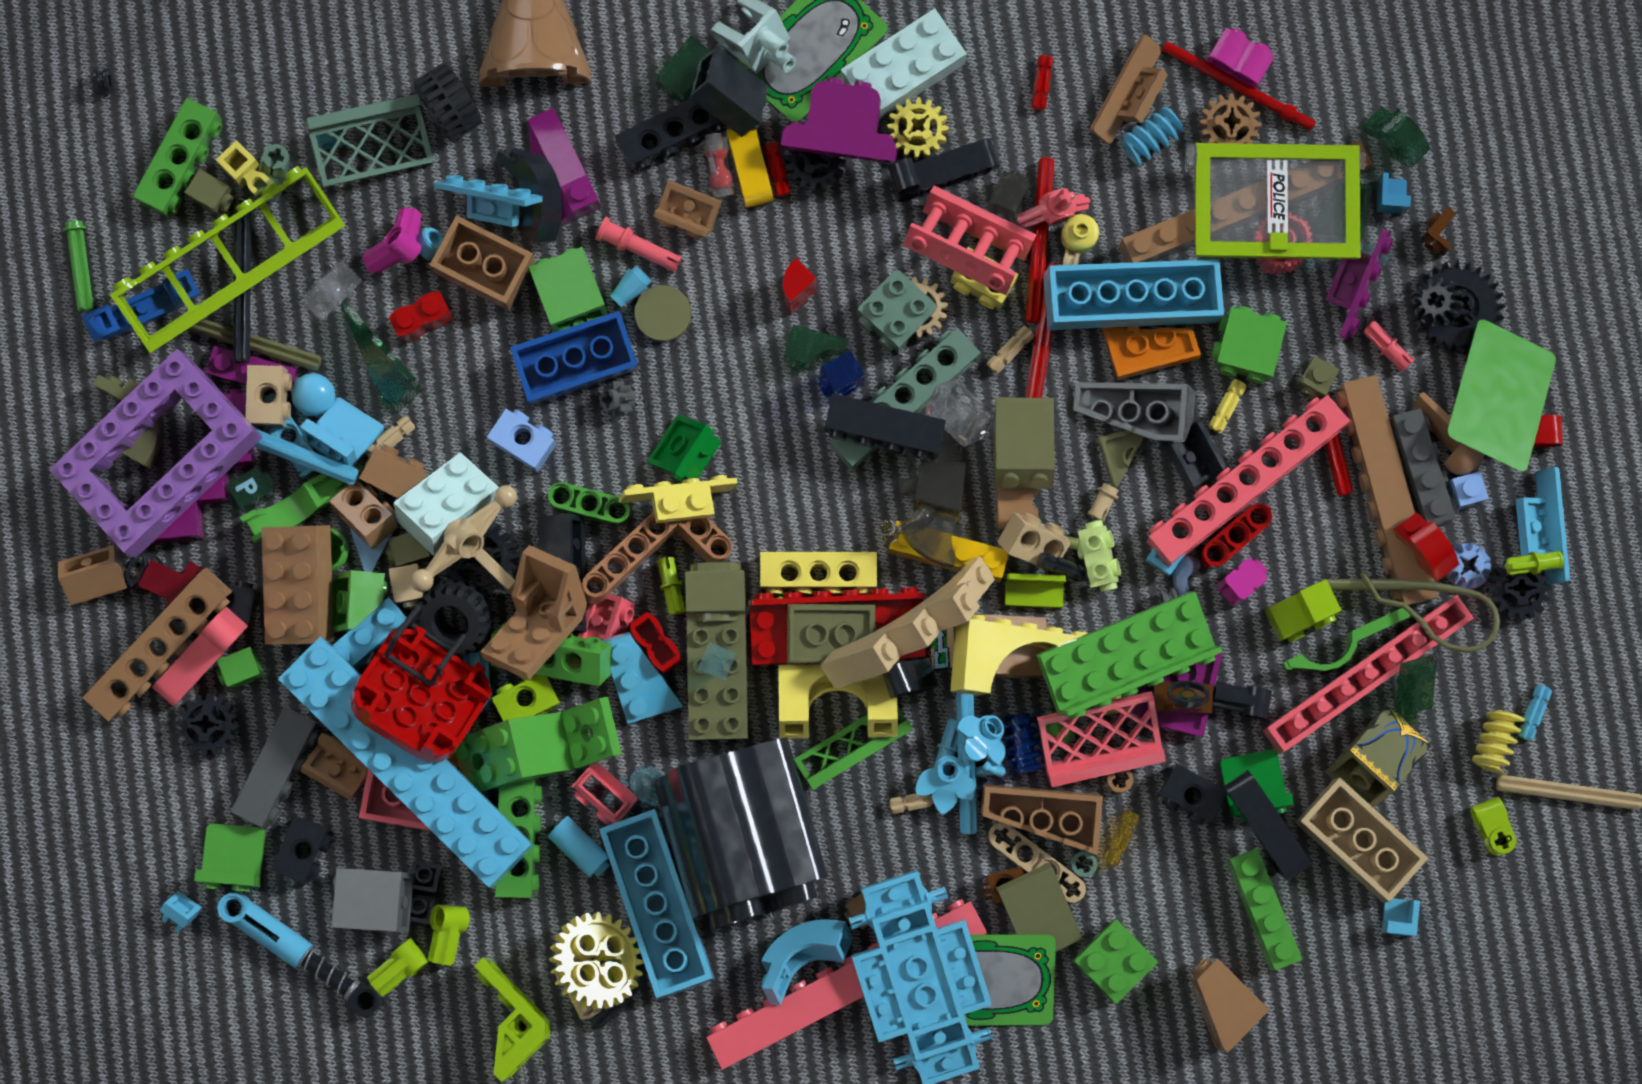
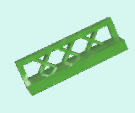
[794,705,913,790]

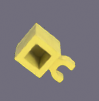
[216,140,272,196]

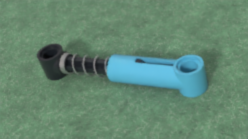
[218,893,384,1016]

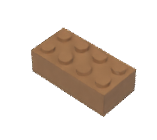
[261,525,334,645]

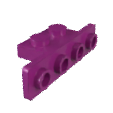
[1326,229,1393,339]

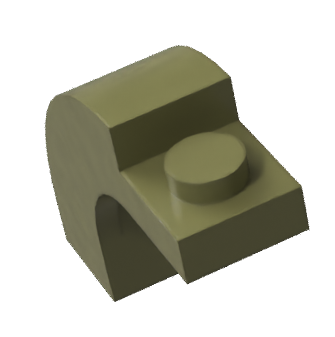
[93,375,164,470]

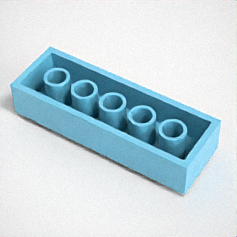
[1043,259,1224,330]
[599,809,715,1000]

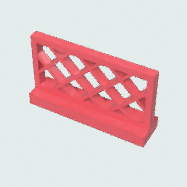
[1037,691,1166,787]

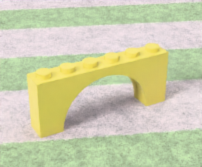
[950,614,1121,715]

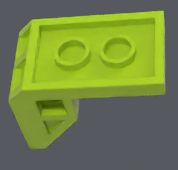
[474,957,551,1082]

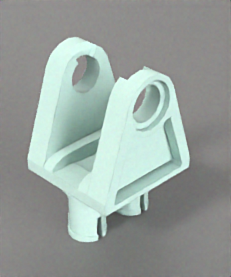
[710,0,796,75]

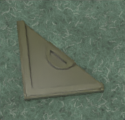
[1097,430,1144,489]

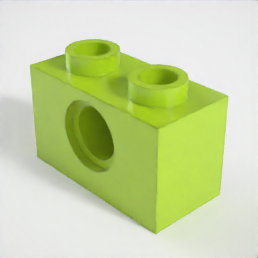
[492,674,562,721]

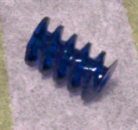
[1001,713,1045,775]

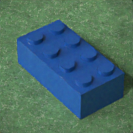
[510,311,639,406]

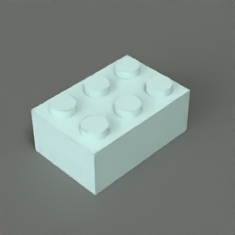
[394,452,499,556]

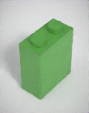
[529,247,608,333]

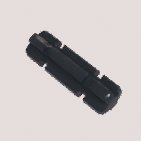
[1037,552,1087,582]
[592,978,641,1028]

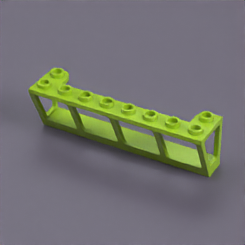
[110,166,346,353]

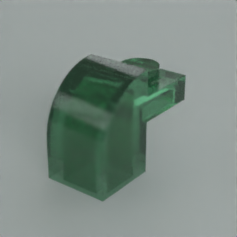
[1362,106,1431,168]

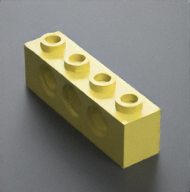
[760,552,877,595]

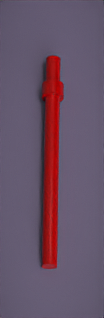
[1162,41,1316,131]

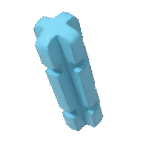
[1517,685,1552,741]

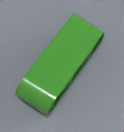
[548,482,631,527]

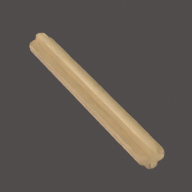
[1496,775,1642,810]

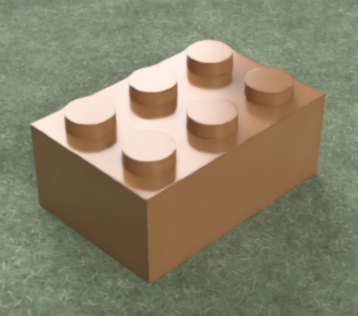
[429,215,536,311]

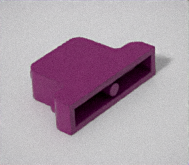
[781,77,897,164]

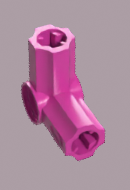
[362,207,422,274]

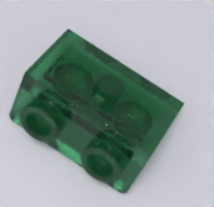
[1395,655,1437,725]

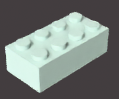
[840,8,967,120]

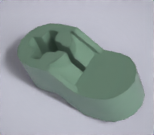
[254,144,291,202]

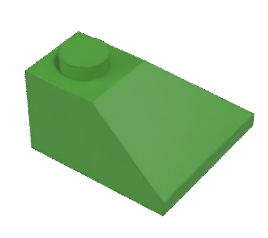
[332,570,387,634]

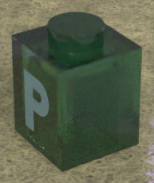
[226,467,276,513]

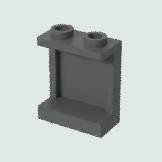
[330,868,414,933]

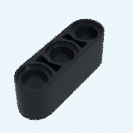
[882,658,939,698]

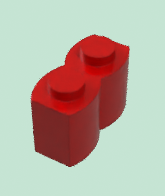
[388,292,453,343]
[630,612,682,675]

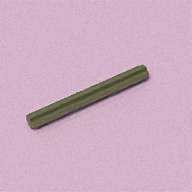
[187,319,322,371]

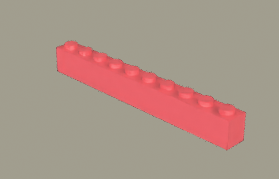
[706,899,987,1069]

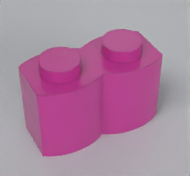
[1206,28,1275,88]

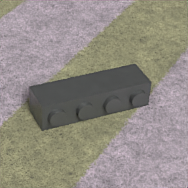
[230,706,321,829]

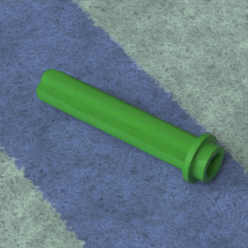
[63,220,94,312]

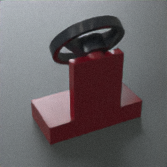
[124,552,203,622]

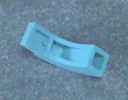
[761,919,853,1006]

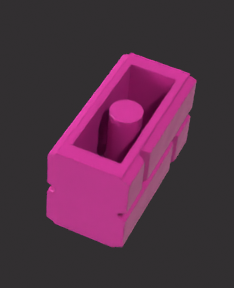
[1217,558,1267,607]

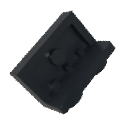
[1161,420,1227,491]

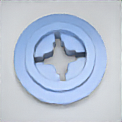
[1447,543,1492,589]

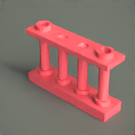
[903,186,1036,295]

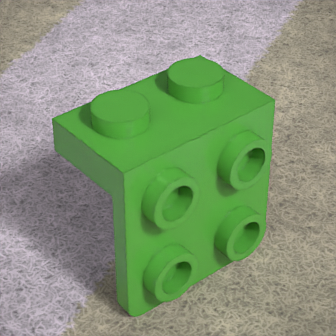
[194,824,266,892]

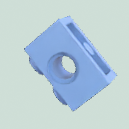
[487,409,557,473]

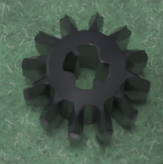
[1413,277,1464,327]

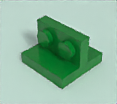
[646,414,722,484]

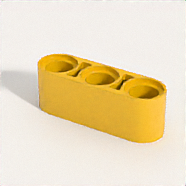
[726,129,774,208]

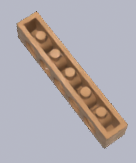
[82,567,232,722]

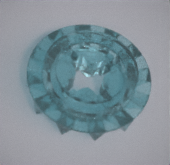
[630,765,663,807]

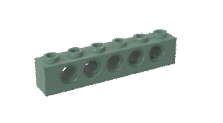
[829,328,981,471]

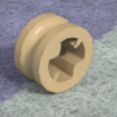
[1062,249,1080,265]

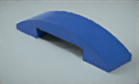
[81,269,200,342]

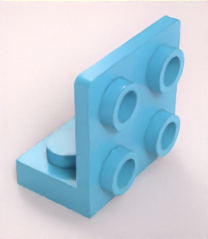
[300,397,384,467]

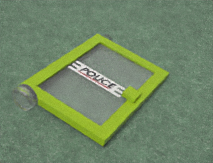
[1185,143,1366,260]

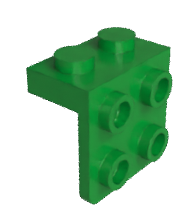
[1220,750,1294,821]

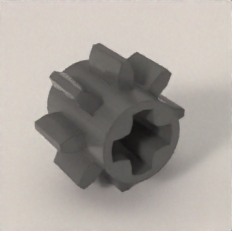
[600,381,636,417]

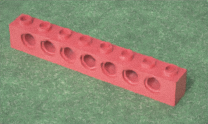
[1147,395,1350,567]
[1262,595,1474,754]

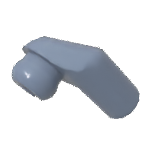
[1172,555,1201,596]

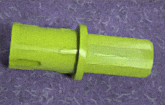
[1504,551,1564,575]
[656,557,685,616]

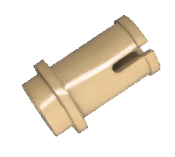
[1087,483,1119,522]

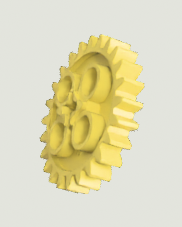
[549,912,644,1010]

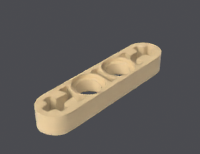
[988,823,1086,903]

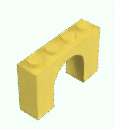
[779,663,898,739]

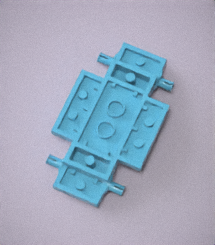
[848,870,993,1084]

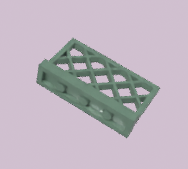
[304,94,434,188]

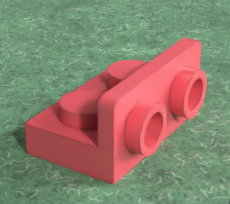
[578,590,635,640]

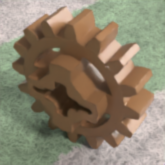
[1198,93,1262,144]

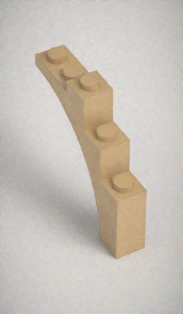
[820,556,995,689]

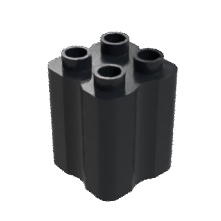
[653,737,828,930]

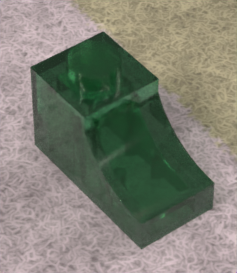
[784,324,848,372]

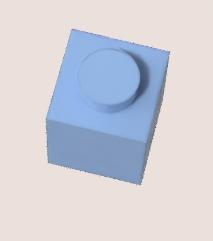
[1446,471,1489,511]

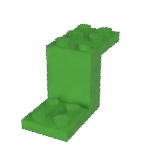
[455,697,622,793]

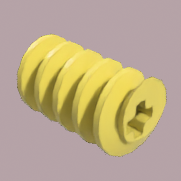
[1472,710,1525,775]

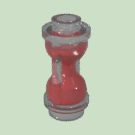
[701,132,737,198]

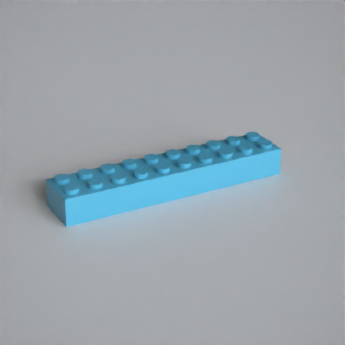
[278,636,535,888]

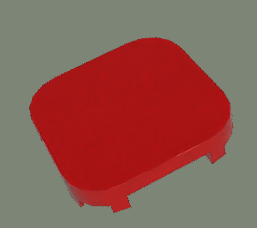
[350,626,492,762]

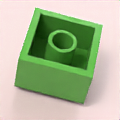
[1072,919,1158,1004]

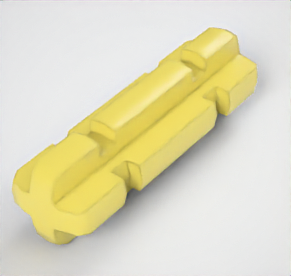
[1208,379,1246,433]

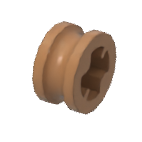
[1106,770,1133,793]

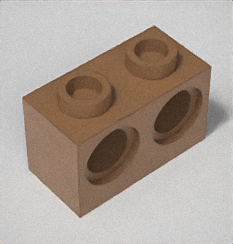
[329,480,399,550]

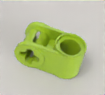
[1470,797,1517,856]

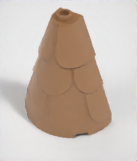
[479,0,592,87]

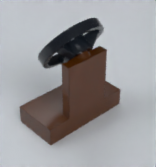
[1153,681,1213,714]

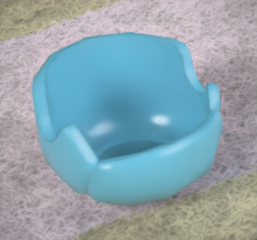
[291,373,335,416]

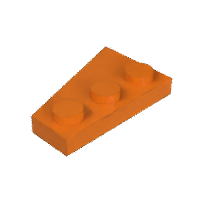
[1101,326,1201,380]

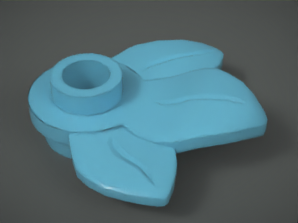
[956,715,1005,765]
[916,755,975,814]

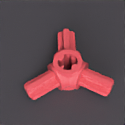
[1017,188,1090,229]

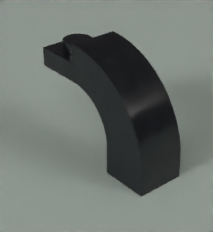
[495,148,562,242]

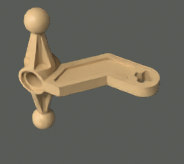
[410,485,517,596]

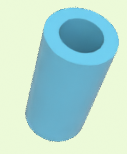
[548,816,610,878]

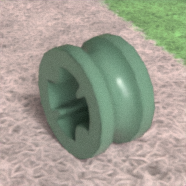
[1070,851,1098,878]

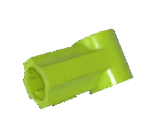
[428,905,470,966]
[367,938,429,997]

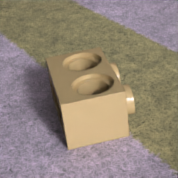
[997,512,1071,565]

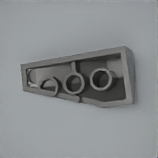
[1073,382,1196,442]

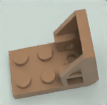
[480,545,587,681]

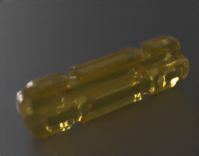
[1104,810,1139,867]

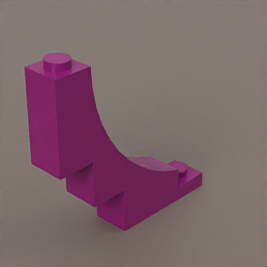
[110,389,256,548]

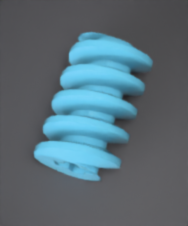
[1121,107,1184,167]

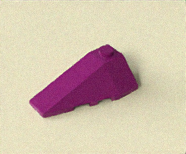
[528,108,601,227]

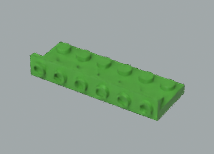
[1036,591,1223,719]

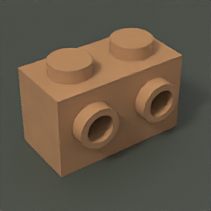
[359,443,428,499]
[58,545,127,605]

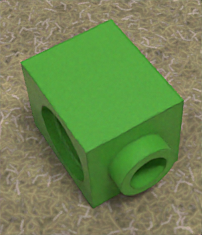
[216,647,265,690]

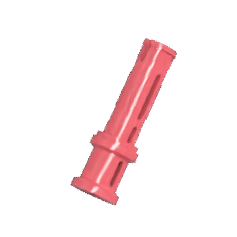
[595,217,682,273]

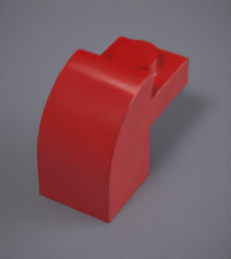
[1393,513,1460,582]

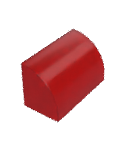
[783,258,816,314]

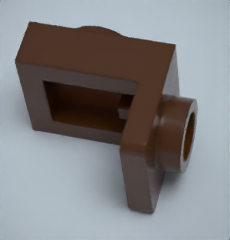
[1421,207,1457,256]

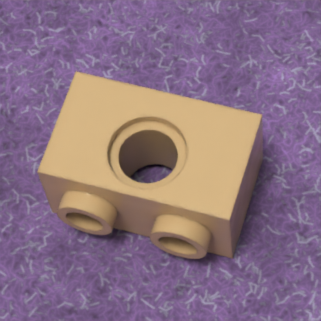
[246,365,292,427]

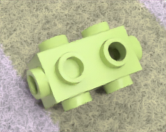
[1066,520,1121,592]

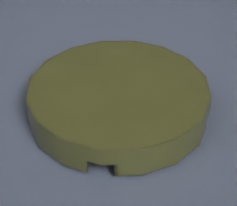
[635,285,692,343]

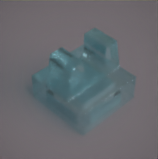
[698,642,737,681]

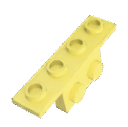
[619,475,738,523]

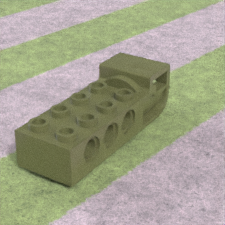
[685,562,748,741]

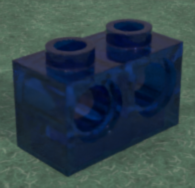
[818,350,865,398]

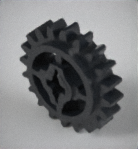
[440,524,519,597]

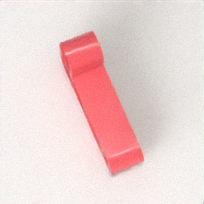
[152,607,248,707]

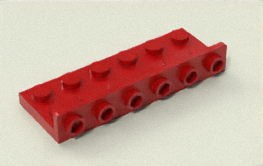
[748,587,926,665]

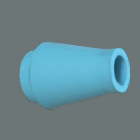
[610,265,652,307]

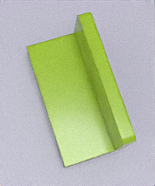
[1004,573,1066,609]

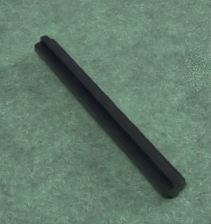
[233,200,251,364]

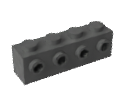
[1389,408,1457,526]

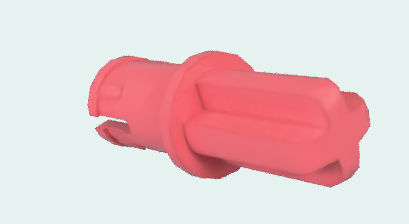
[1363,321,1414,372]

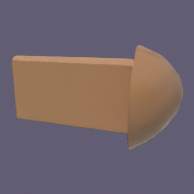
[1411,392,1485,475]

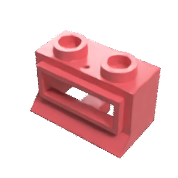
[572,763,640,826]

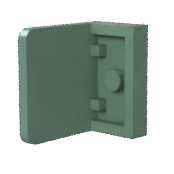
[857,270,936,355]

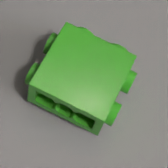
[1211,306,1287,384]

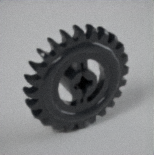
[1410,260,1506,354]

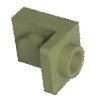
[1297,356,1340,400]

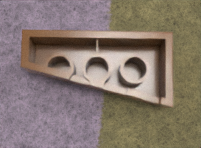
[980,784,1103,855]

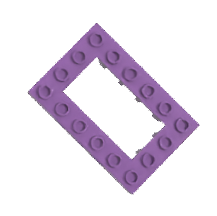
[49,349,263,558]

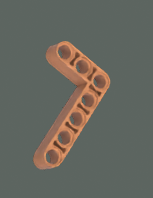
[582,512,732,604]

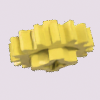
[887,97,949,160]

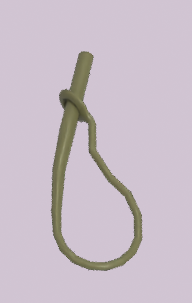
[1321,572,1500,653]

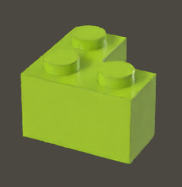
[1264,579,1342,643]

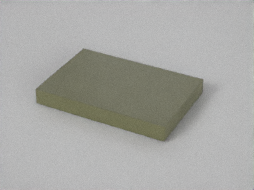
[787,604,875,663]
[996,863,1082,952]

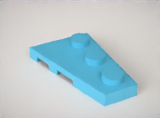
[601,632,683,724]

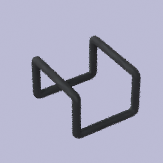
[384,604,466,687]

